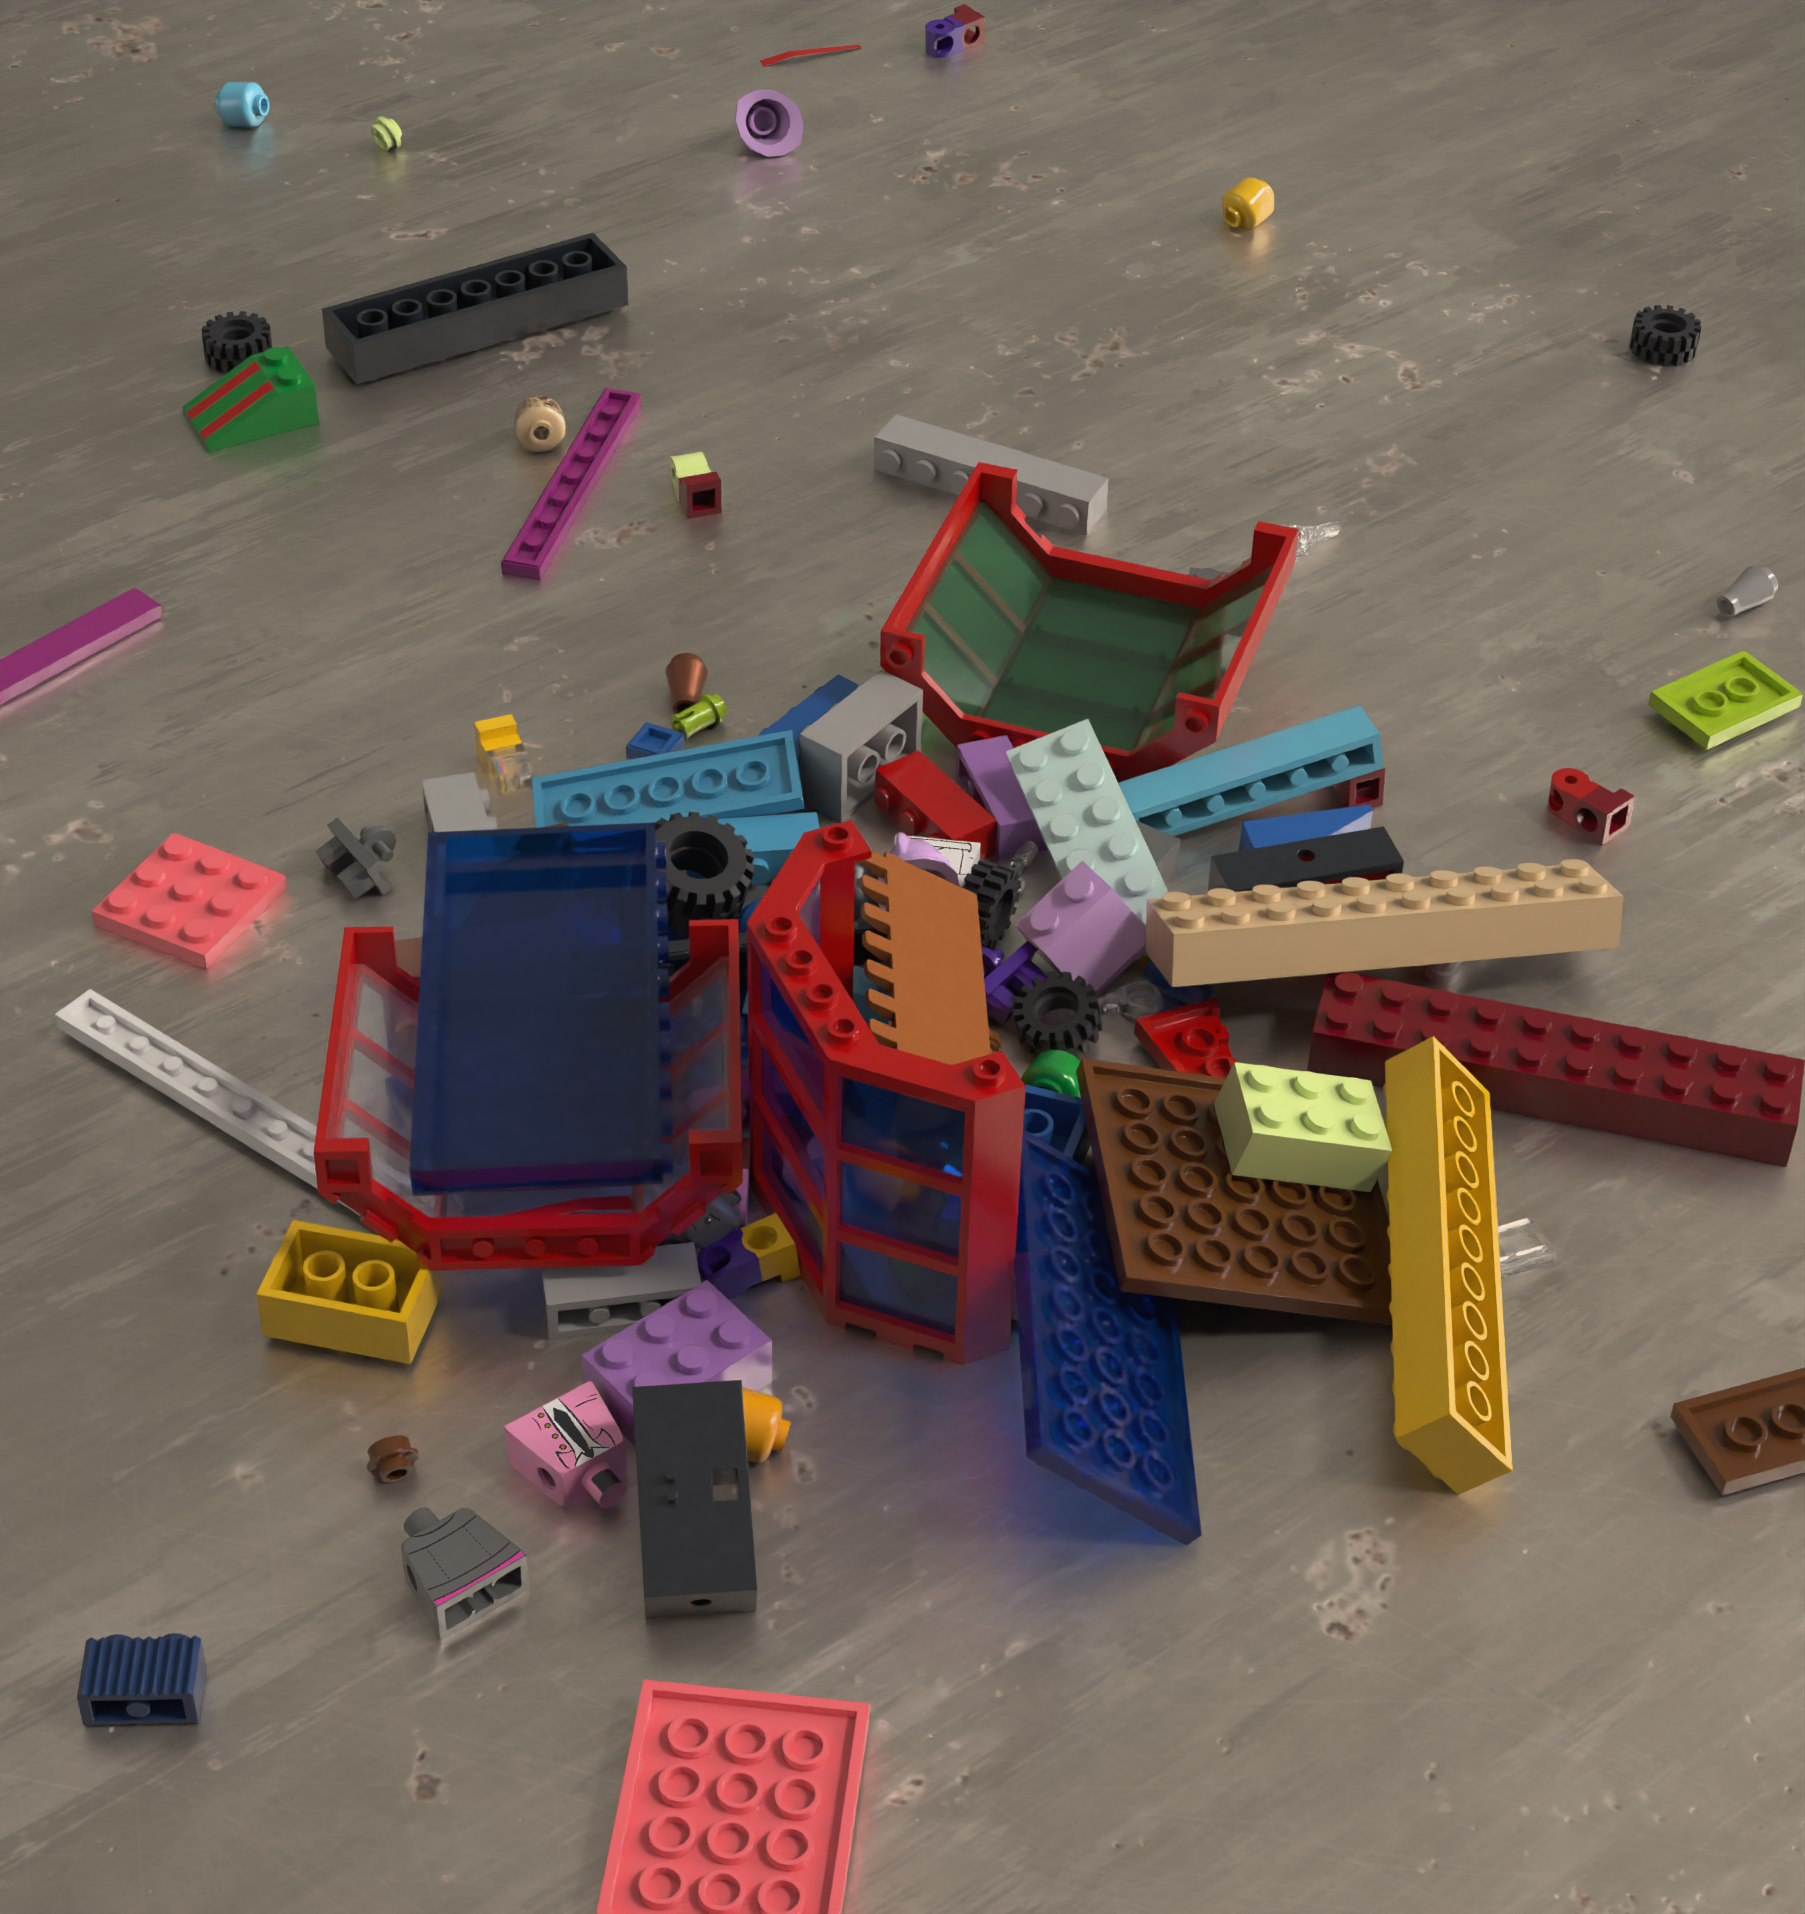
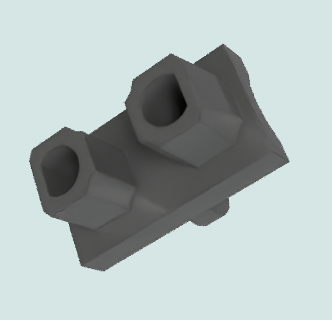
[315,817,396,900]

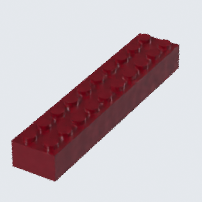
[1307,972,1805,1167]

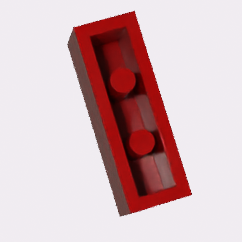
[873,750,997,860]

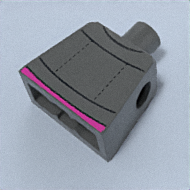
[401,1507,529,1641]

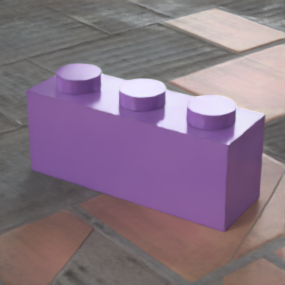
[956,735,1048,860]

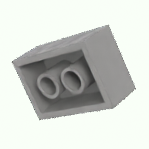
[798,670,923,823]

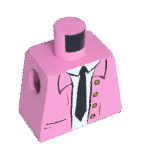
[504,1381,627,1508]

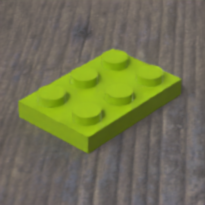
[1648,650,1803,750]

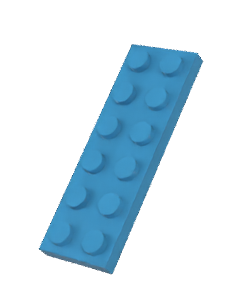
[531,730,805,849]

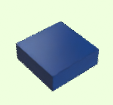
[626,722,685,759]

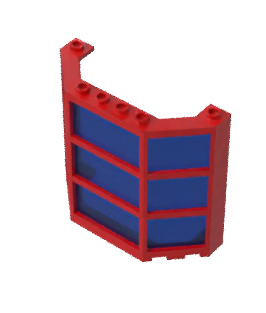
[747,820,1026,1365]

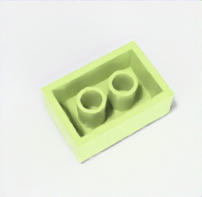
[1214,1062,1392,1192]

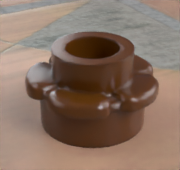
[367,1435,419,1483]

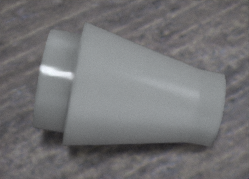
[1717,565,1778,618]

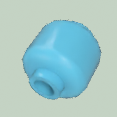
[215,81,270,128]

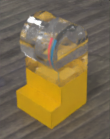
[474,714,534,796]

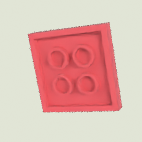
[91,832,287,969]

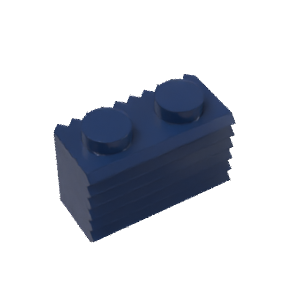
[77,1633,206,1725]

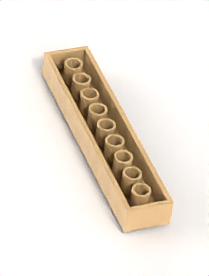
[1145,859,1623,987]

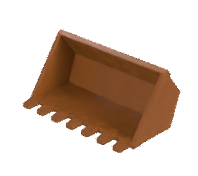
[859,851,1001,1163]

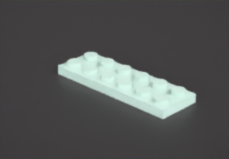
[1006,719,1169,959]

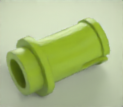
[670,693,728,740]

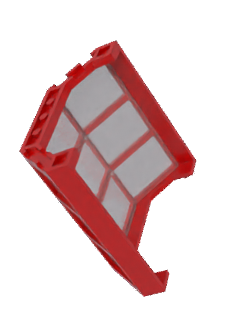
[313,919,743,1271]

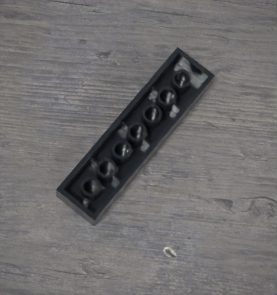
[322,233,628,384]

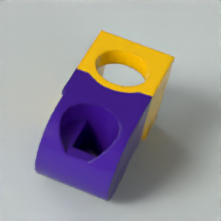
[696,1213,801,1300]

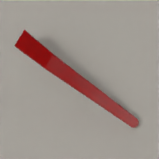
[760,45,861,67]
[498,1195,633,1216]

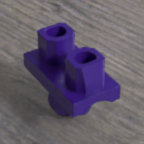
[981,940,1048,1025]

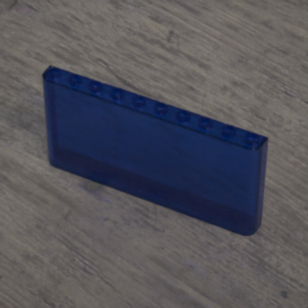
[409,822,674,1197]

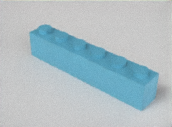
[1118,705,1384,836]

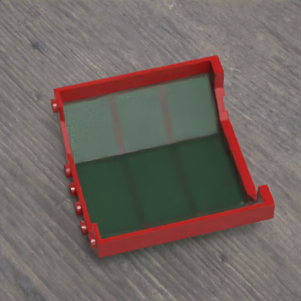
[880,462,1299,783]

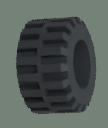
[631,812,755,937]

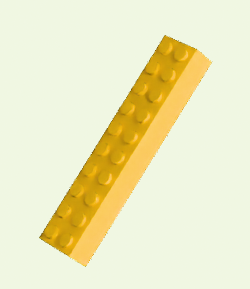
[1383,1036,1512,1495]

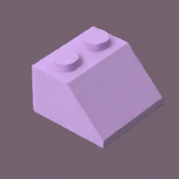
[1015,861,1146,995]

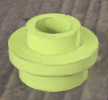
[370,116,402,151]

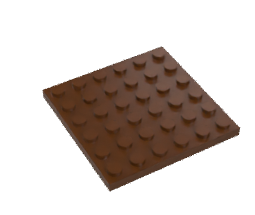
[1076,1058,1393,1325]

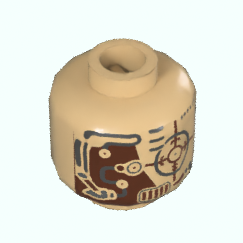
[514,396,566,453]

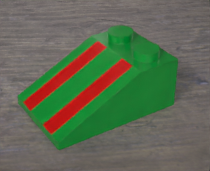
[182,346,320,452]

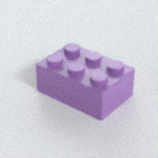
[581,1280,772,1446]

